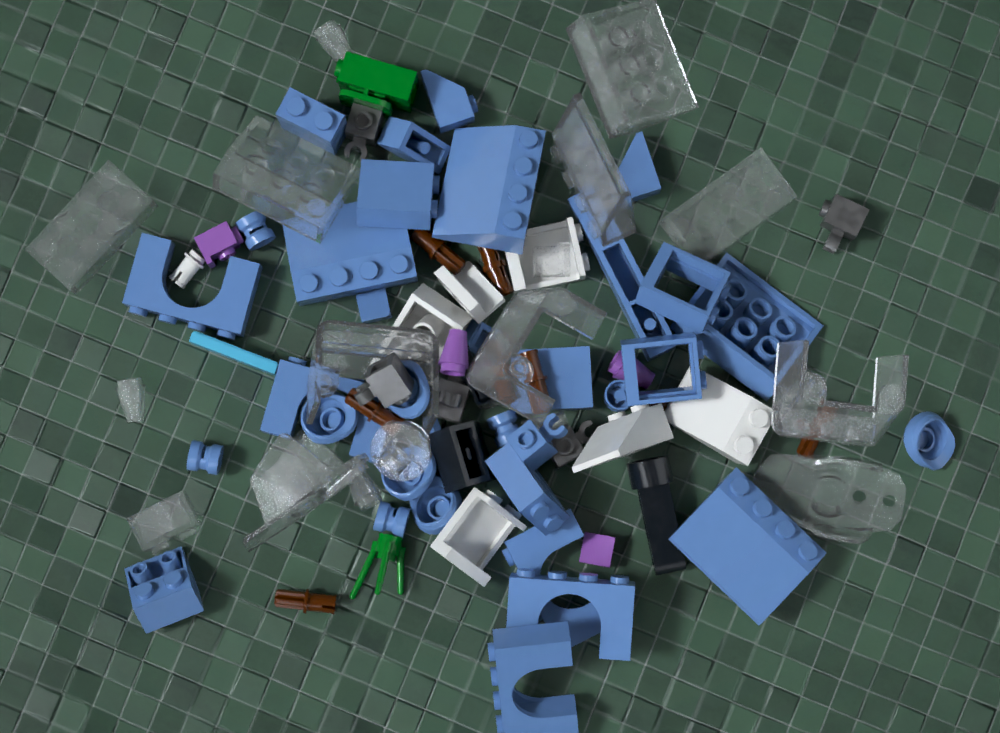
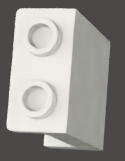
[504,217,590,295]
[430,487,527,587]

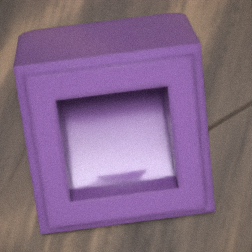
[579,532,616,568]

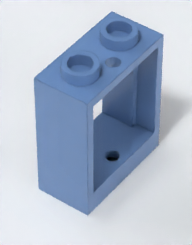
[634,242,732,334]
[620,332,707,406]

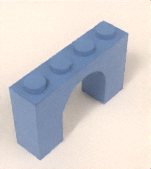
[122,233,263,340]
[260,356,390,465]
[501,508,601,647]
[506,568,635,661]
[487,621,579,733]

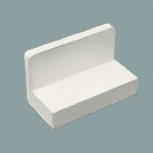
[434,261,505,324]

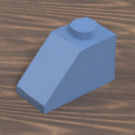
[420,69,478,133]
[377,116,451,174]
[613,131,661,204]

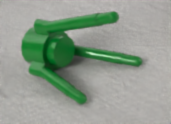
[349,533,406,599]

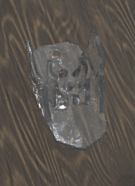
[243,429,370,552]
[753,454,907,544]

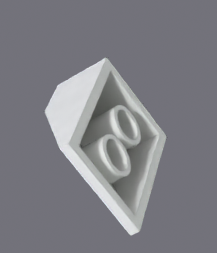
[369,283,473,384]
[664,366,778,466]
[572,403,674,473]

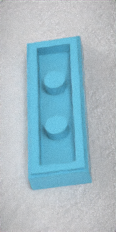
[189,331,279,376]

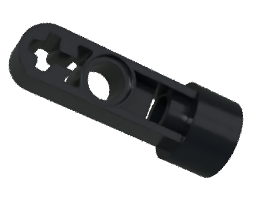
[626,455,686,576]

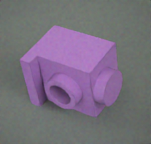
[194,221,244,268]

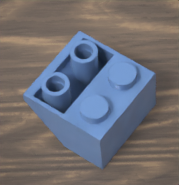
[124,546,204,634]

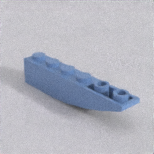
[567,186,677,362]

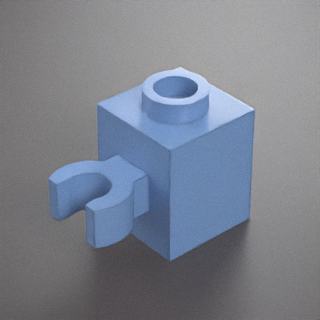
[506,413,568,471]

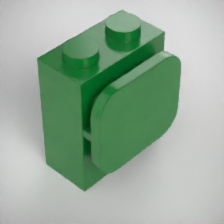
[334,51,419,118]

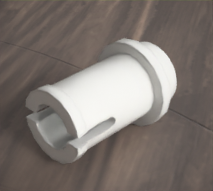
[169,249,205,289]

